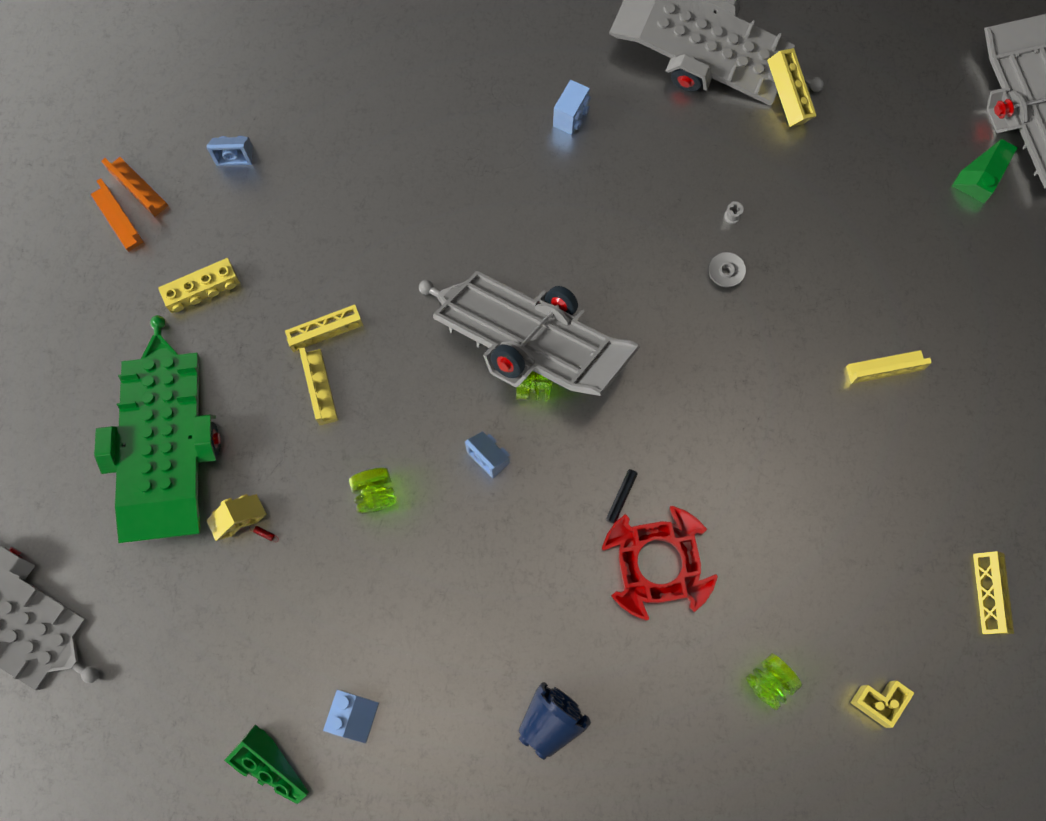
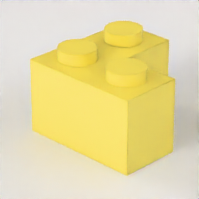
[206,494,267,541]
[850,680,914,728]

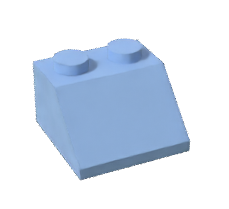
[207,136,253,166]
[465,431,510,478]
[323,690,379,743]

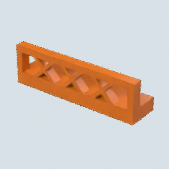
[101,157,168,217]
[91,178,144,252]

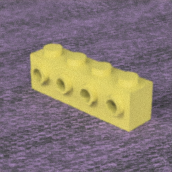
[767,48,817,127]
[158,258,240,313]

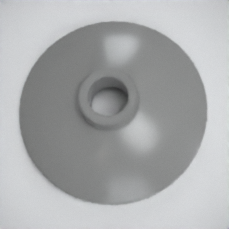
[709,252,746,287]

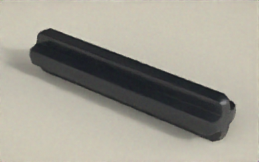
[606,469,638,524]

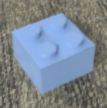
[553,79,591,135]

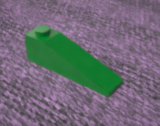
[952,139,1018,203]
[224,724,309,804]

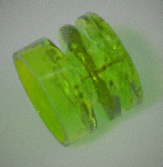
[516,371,552,400]
[348,468,397,514]
[746,653,802,710]

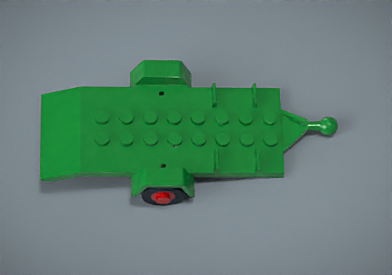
[94,315,221,543]

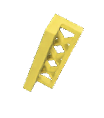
[285,304,363,352]
[299,347,338,425]
[846,350,932,384]
[973,551,1014,635]

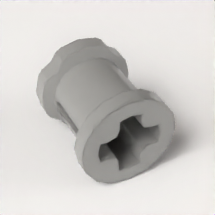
[724,201,744,224]

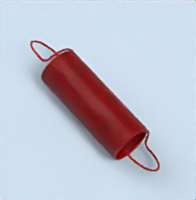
[249,524,279,542]

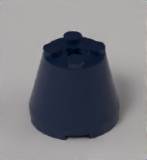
[519,682,591,760]

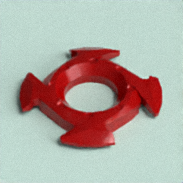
[602,506,718,621]

